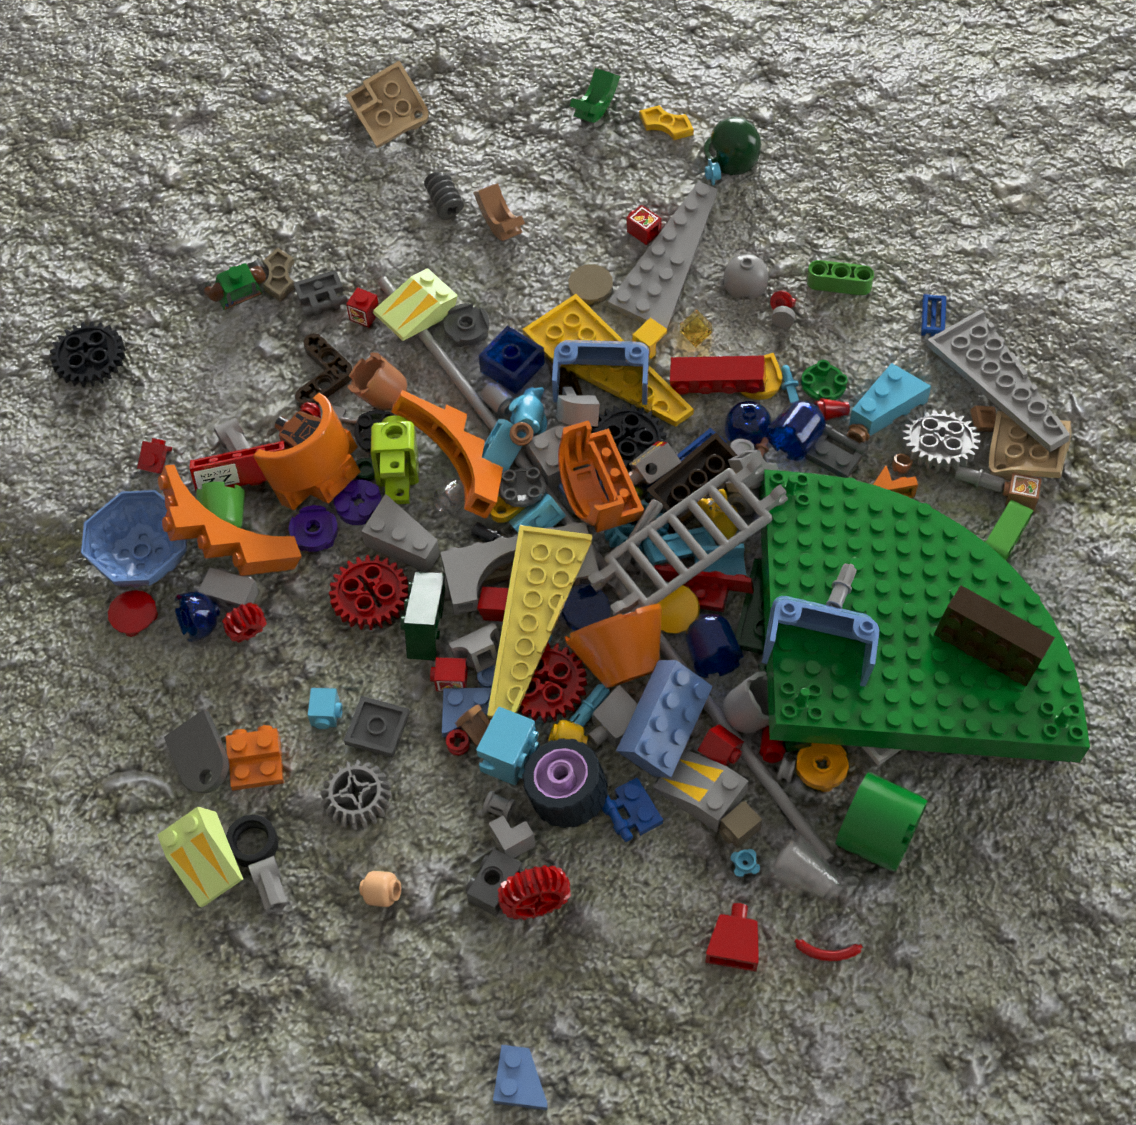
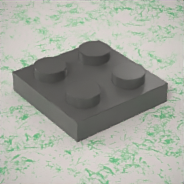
[344,696,410,758]

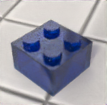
[478,325,545,394]

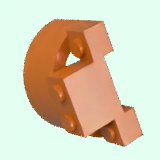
[253,393,361,511]

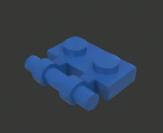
[601,778,663,842]

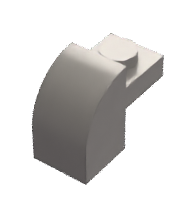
[556,387,600,426]

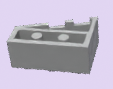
[361,494,440,572]

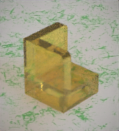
[680,309,713,348]

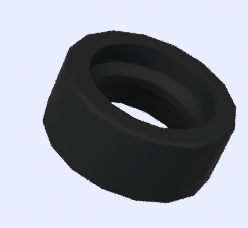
[226,814,278,868]

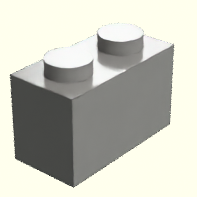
[198,567,259,612]

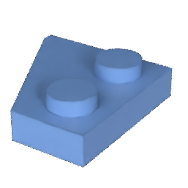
[442,688,492,737]
[493,1045,548,1110]

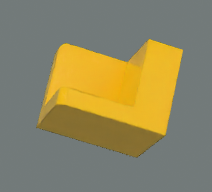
[632,317,667,360]

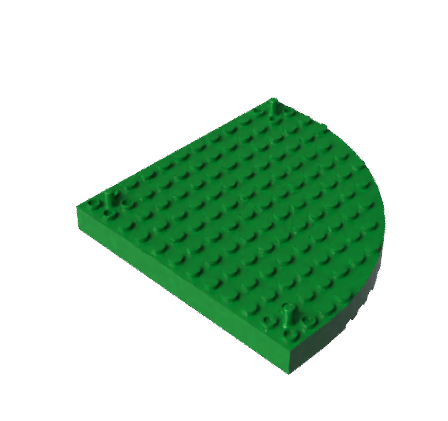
[759,469,1090,763]

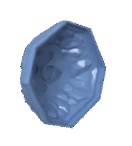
[81,490,188,588]

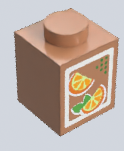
[1002,473,1042,510]

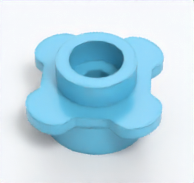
[705,159,721,185]
[730,849,760,877]

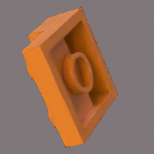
[226,725,284,791]

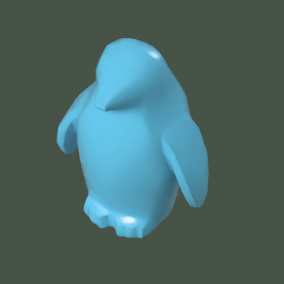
[509,387,547,436]

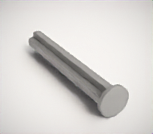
[605,499,663,590]

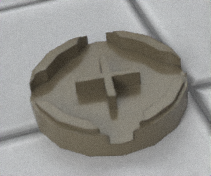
[568,264,613,305]

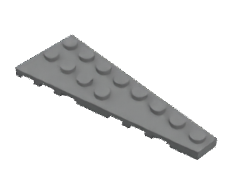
[608,181,718,332]
[927,309,1070,452]

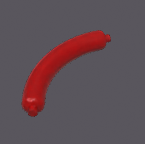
[794,939,863,961]

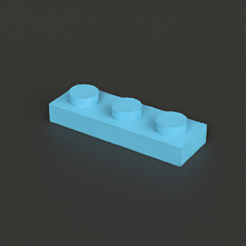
[642,527,716,566]

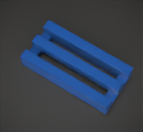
[921,294,946,336]

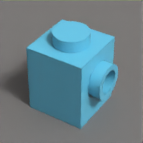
[308,688,343,729]

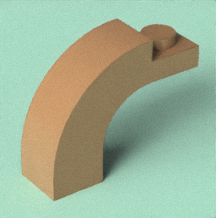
[473,183,525,241]

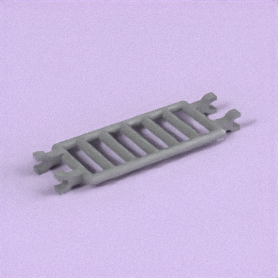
[587,457,788,616]

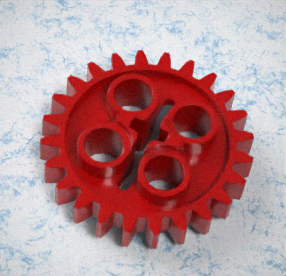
[329,555,409,630]
[518,643,588,723]

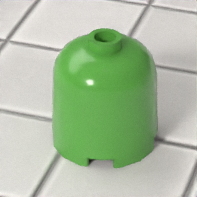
[196,482,245,528]

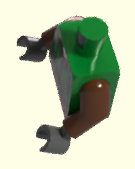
[197,258,266,310]

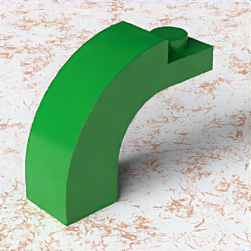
[570,68,620,123]

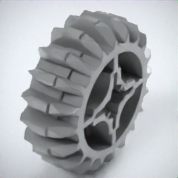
[321,759,392,830]

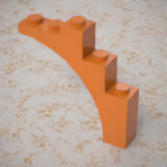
[391,390,503,519]
[158,464,302,576]

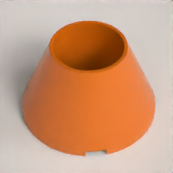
[564,604,662,688]

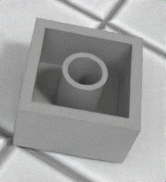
[526,423,591,490]

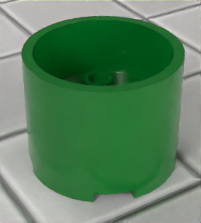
[835,772,928,872]

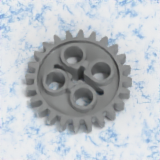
[901,410,981,472]

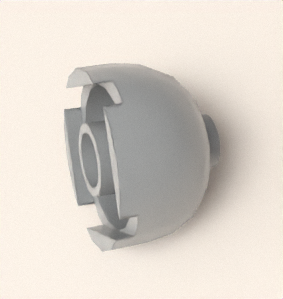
[723,254,769,299]

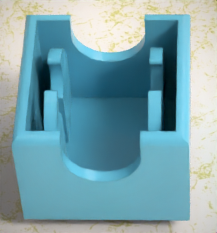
[476,707,540,785]

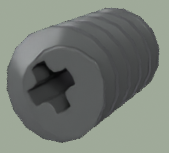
[424,172,464,220]

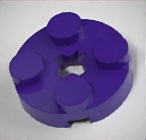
[334,480,382,525]
[289,505,338,552]

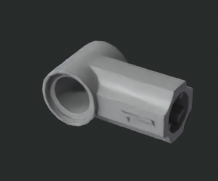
[214,418,251,452]
[248,856,288,913]

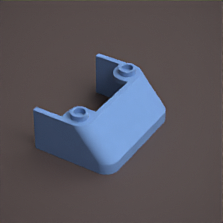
[552,340,649,405]
[762,596,879,687]

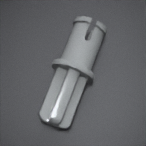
[955,465,1005,492]
[826,564,857,609]

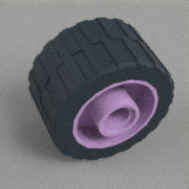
[522,738,608,828]

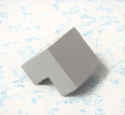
[489,816,535,858]

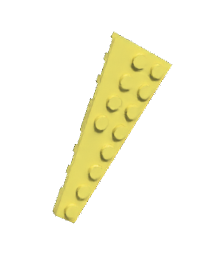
[487,525,592,719]

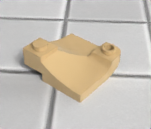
[345,60,429,148]
[989,411,1071,481]

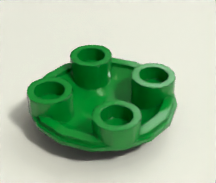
[801,360,848,401]

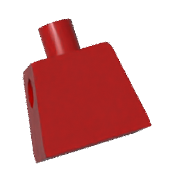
[705,903,759,972]

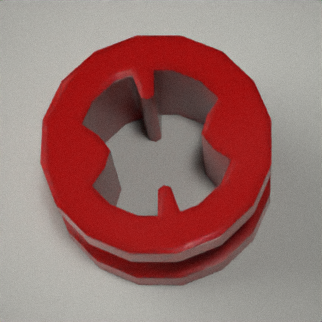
[446,729,470,756]

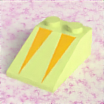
[373,268,458,341]
[157,807,243,907]

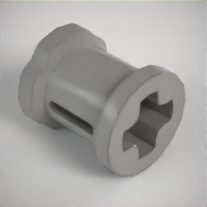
[482,790,516,821]

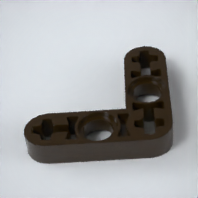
[295,333,352,408]

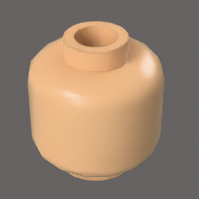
[359,871,401,907]

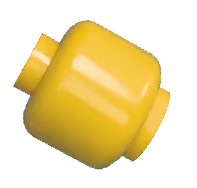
[548,720,588,744]

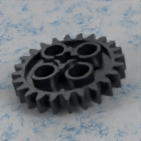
[50,321,126,388]
[591,404,667,471]

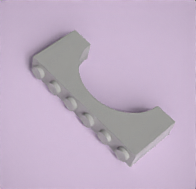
[441,522,599,615]

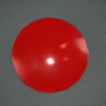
[108,590,158,637]

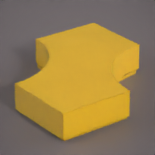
[639,105,694,140]

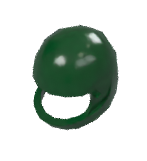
[704,116,762,175]

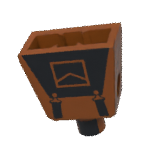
[275,411,321,449]

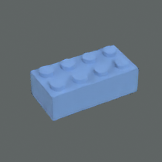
[616,660,713,777]

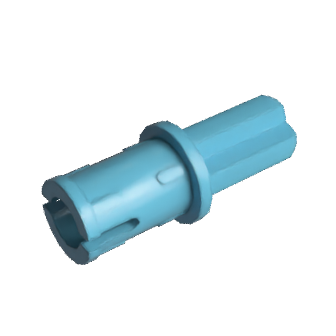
[568,684,610,727]

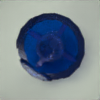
[725,401,772,448]
[175,591,220,642]

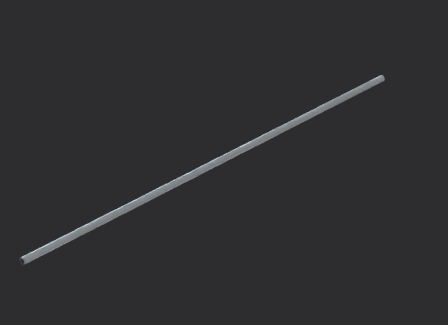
[378,276,834,864]

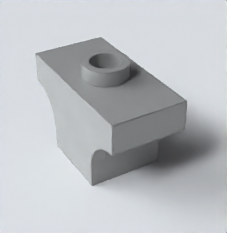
[725,450,779,492]
[448,622,500,673]

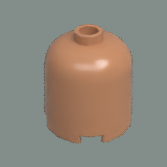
[348,352,407,411]

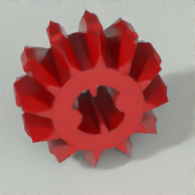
[222,602,267,643]

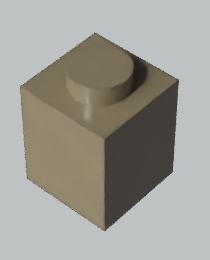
[720,801,762,849]

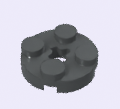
[443,303,489,347]

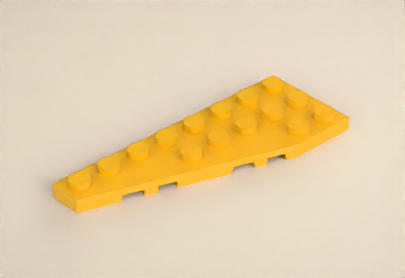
[523,294,694,427]

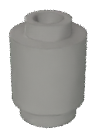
[481,382,514,416]

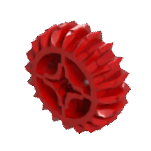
[498,865,571,920]

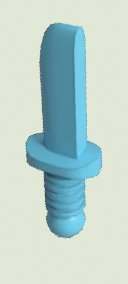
[781,365,801,414]

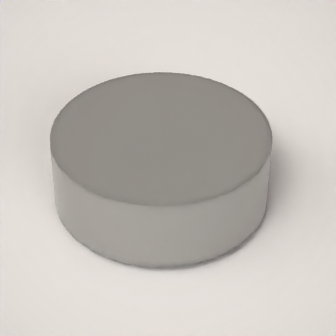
[771,306,795,328]

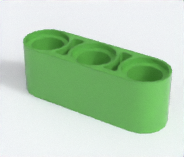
[807,260,874,295]
[985,499,1034,560]

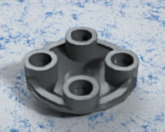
[499,467,546,507]

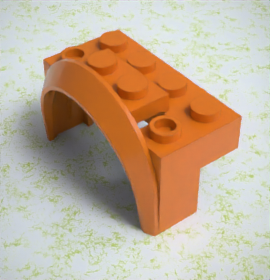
[558,420,644,533]

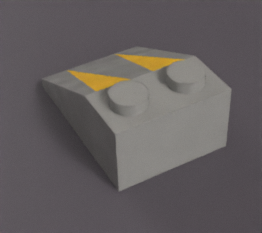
[653,749,748,832]

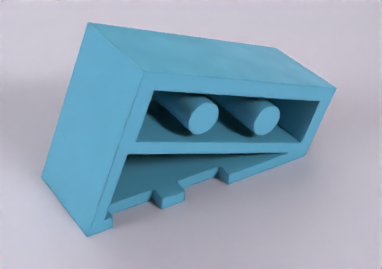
[849,363,931,436]

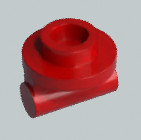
[770,291,796,310]

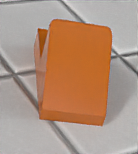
[873,466,918,498]

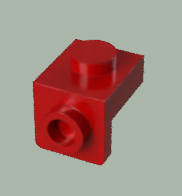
[137,438,173,474]

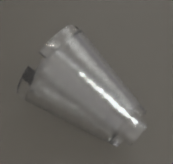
[766,830,845,900]

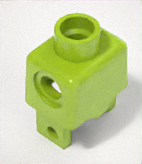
[371,415,419,505]

